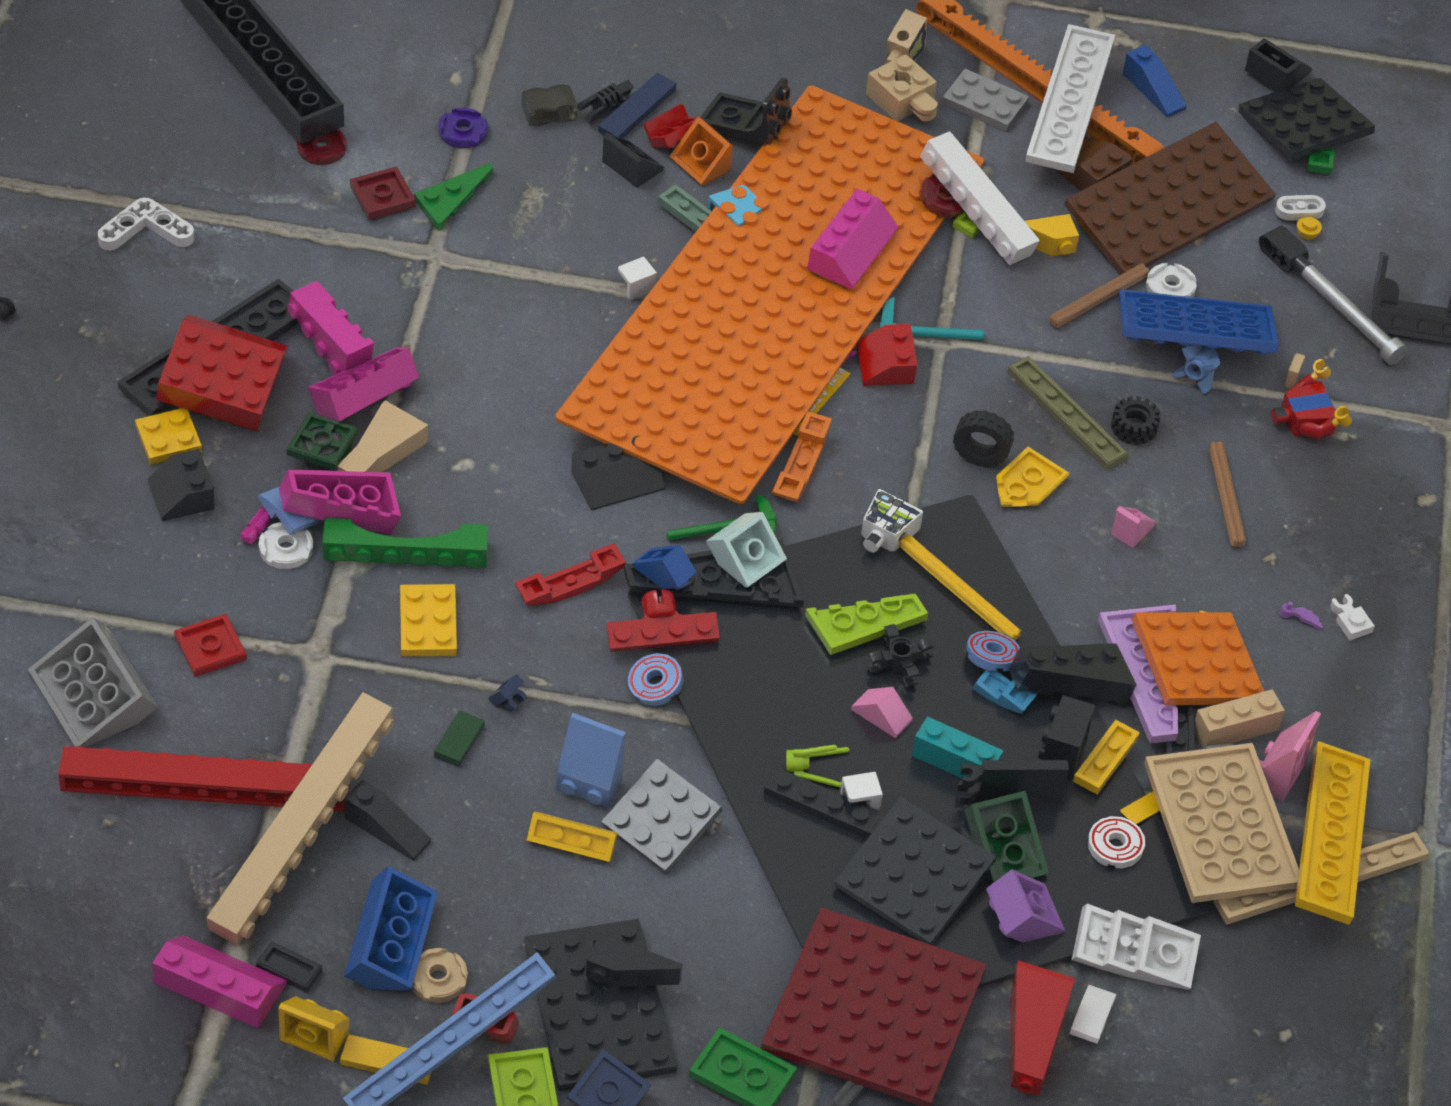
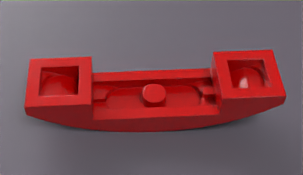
[515,543,626,605]

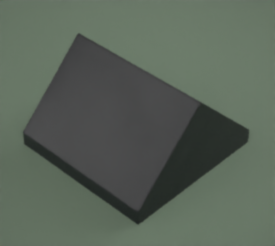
[602,132,665,188]

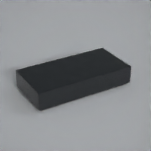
[256,941,322,993]

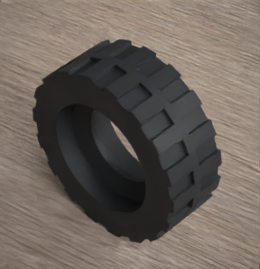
[953,410,1014,467]

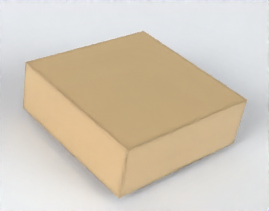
[1284,353,1305,389]

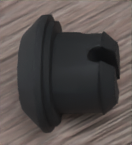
[0,297,16,320]

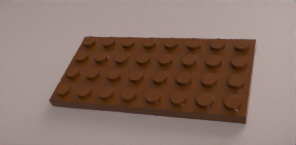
[1064,122,1276,275]

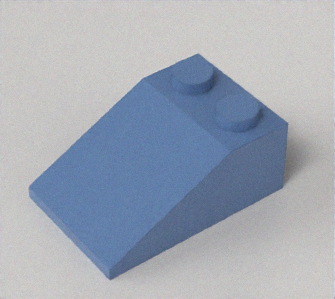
[556,713,626,808]

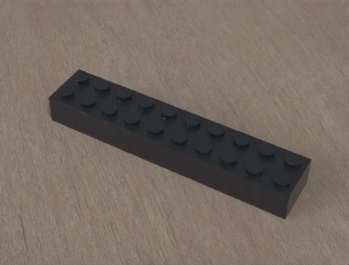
[180,0,344,144]

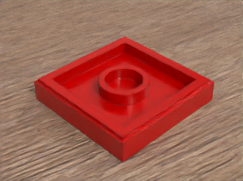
[174,614,247,677]

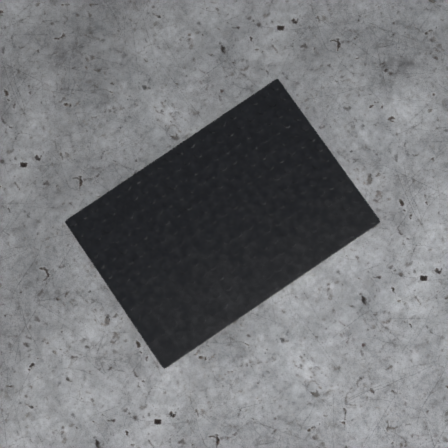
[628,495,1210,987]

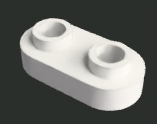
[1275,195,1326,221]

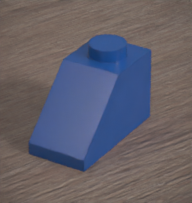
[632,545,697,590]

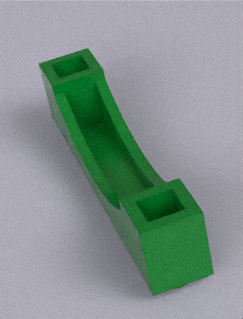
[323,518,489,568]

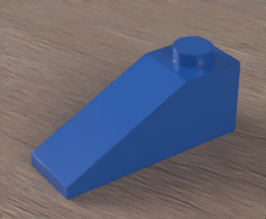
[1123,44,1187,117]

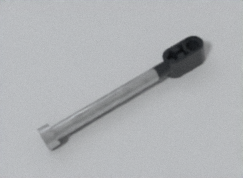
[1258,226,1408,365]

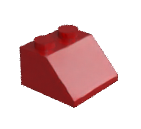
[856,324,917,386]

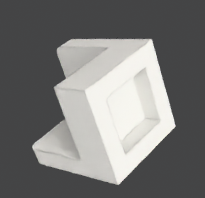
[618,256,657,300]
[840,772,883,811]

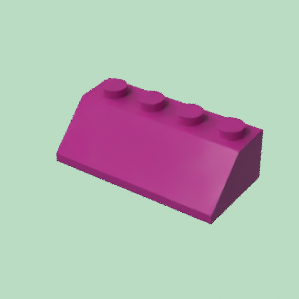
[807,189,898,290]
[152,935,287,1029]

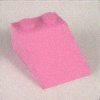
[1259,711,1321,802]

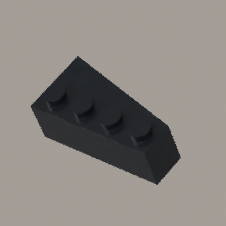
[1009,643,1137,707]

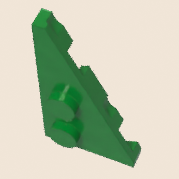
[414,163,493,231]

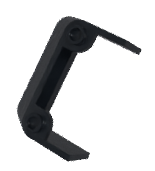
[1371,251,1451,343]

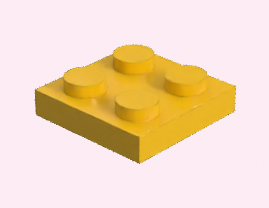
[135,408,202,465]

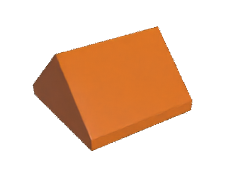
[669,117,733,186]

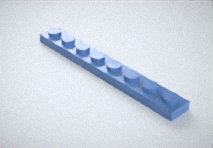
[343,952,556,1106]

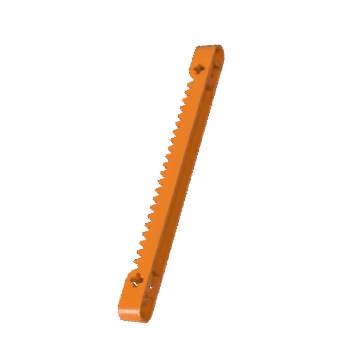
[916,0,1165,164]

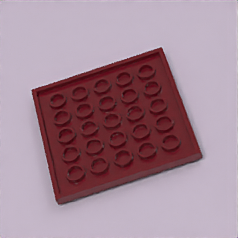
[761,907,987,1106]

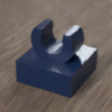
[488,674,527,712]

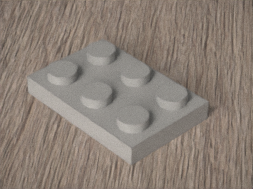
[942,69,1030,132]

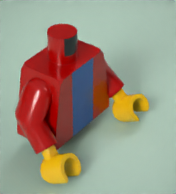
[1271,359,1352,439]

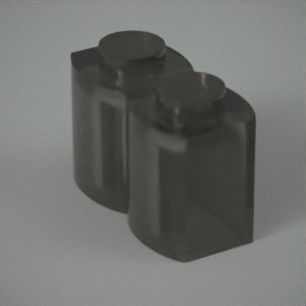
[521,84,578,126]

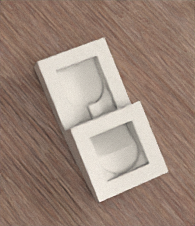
[1070,985,1116,1044]

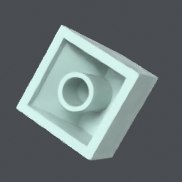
[706,512,787,587]

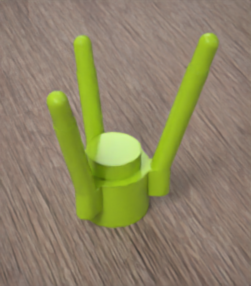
[786,745,850,788]

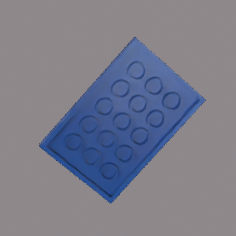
[1118,289,1279,355]

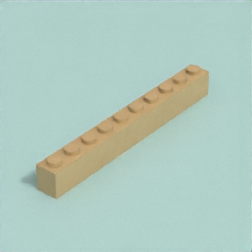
[207,692,394,946]

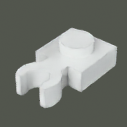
[1330,594,1375,641]

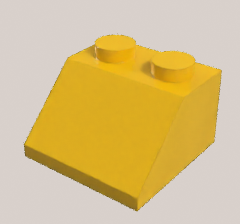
[278,996,350,1062]

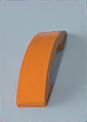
[772,411,832,502]

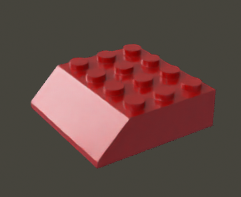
[156,314,289,432]

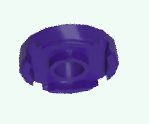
[439,108,488,148]

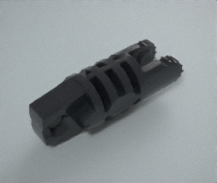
[577,80,634,122]

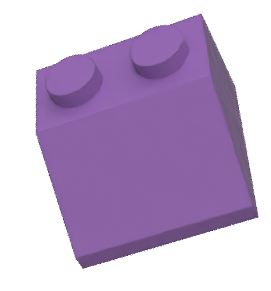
[986,870,1065,942]

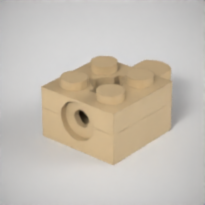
[866,54,938,122]

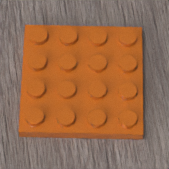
[1131,612,1264,705]

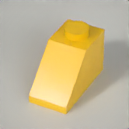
[1025,214,1079,256]

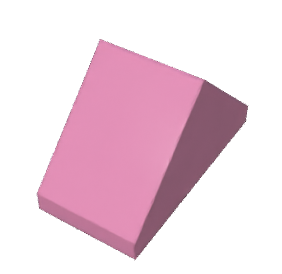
[1111,506,1157,548]
[851,687,913,738]

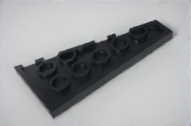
[624,538,804,607]

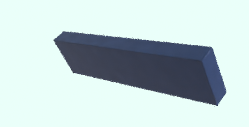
[598,72,677,138]

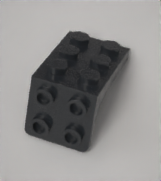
[701,78,792,145]

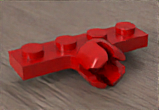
[606,589,720,652]

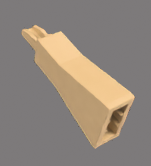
[337,401,428,472]

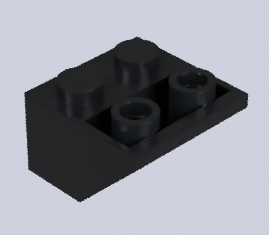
[1245,38,1312,92]

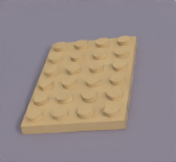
[1144,743,1299,903]

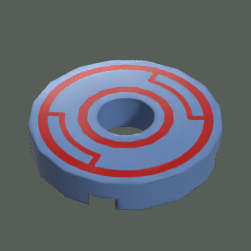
[966,631,1020,671]
[628,653,684,706]

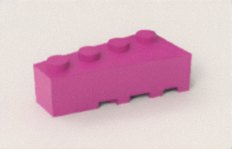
[308,347,419,421]

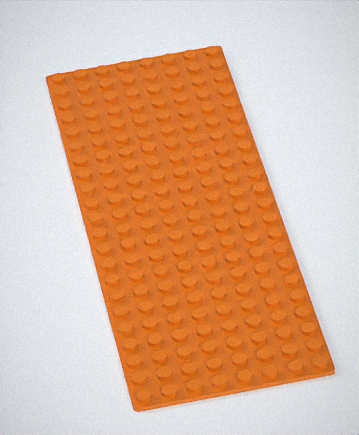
[555,85,984,504]

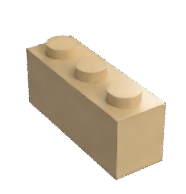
[1194,689,1285,749]

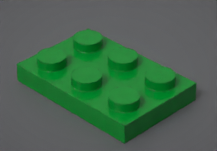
[689,1027,797,1106]

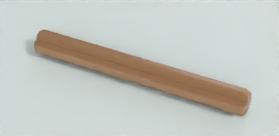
[1049,264,1149,328]
[1209,441,1246,548]

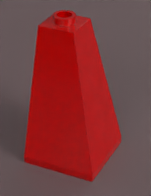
[1010,960,1075,1095]

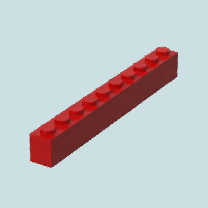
[58,746,351,812]

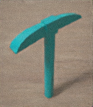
[880,297,985,340]

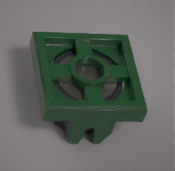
[287,412,358,471]

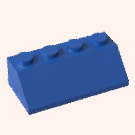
[344,866,438,991]

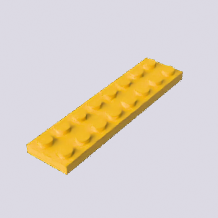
[1295,741,1370,925]

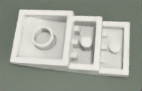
[1072,904,1201,990]

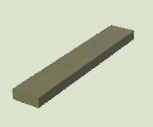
[1007,356,1128,470]

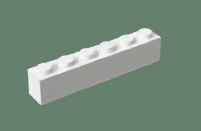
[920,131,1040,265]

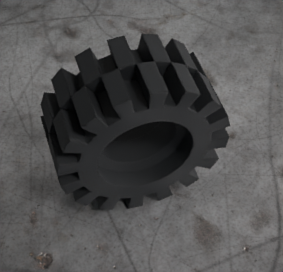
[1111,396,1161,445]

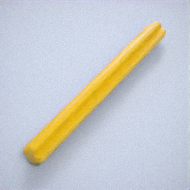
[899,535,1021,641]

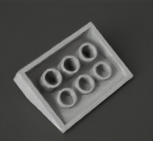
[28,617,159,748]

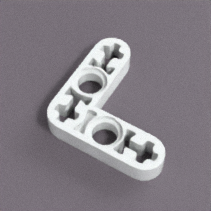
[98,198,194,251]

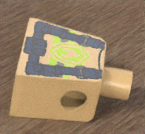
[884,9,927,64]

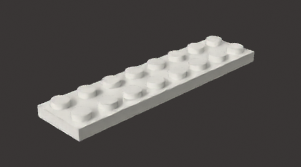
[1025,24,1115,173]

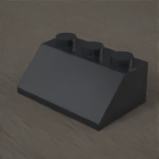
[571,436,665,510]

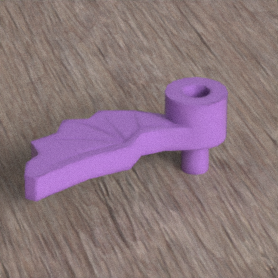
[1279,601,1323,631]

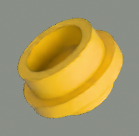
[1296,217,1322,240]

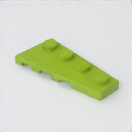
[805,594,928,655]

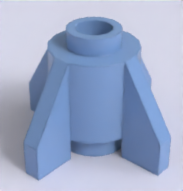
[1172,344,1221,394]

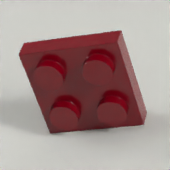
[350,166,416,220]

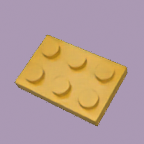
[400,584,457,657]

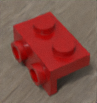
[644,104,703,149]

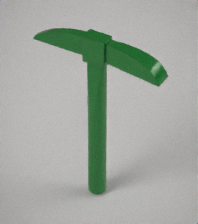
[666,495,777,541]

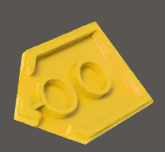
[996,447,1070,507]

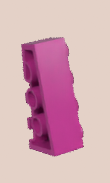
[287,281,374,375]
[279,470,401,535]

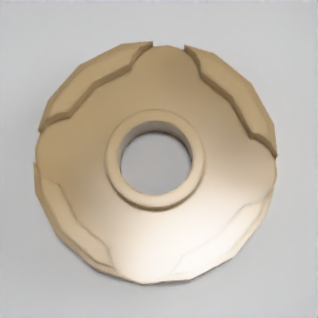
[411,948,468,1003]

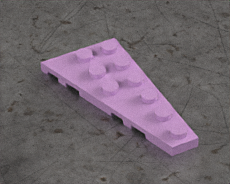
[1098,604,1178,744]

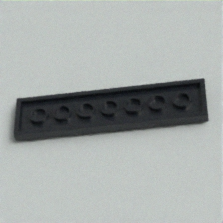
[118,279,299,416]

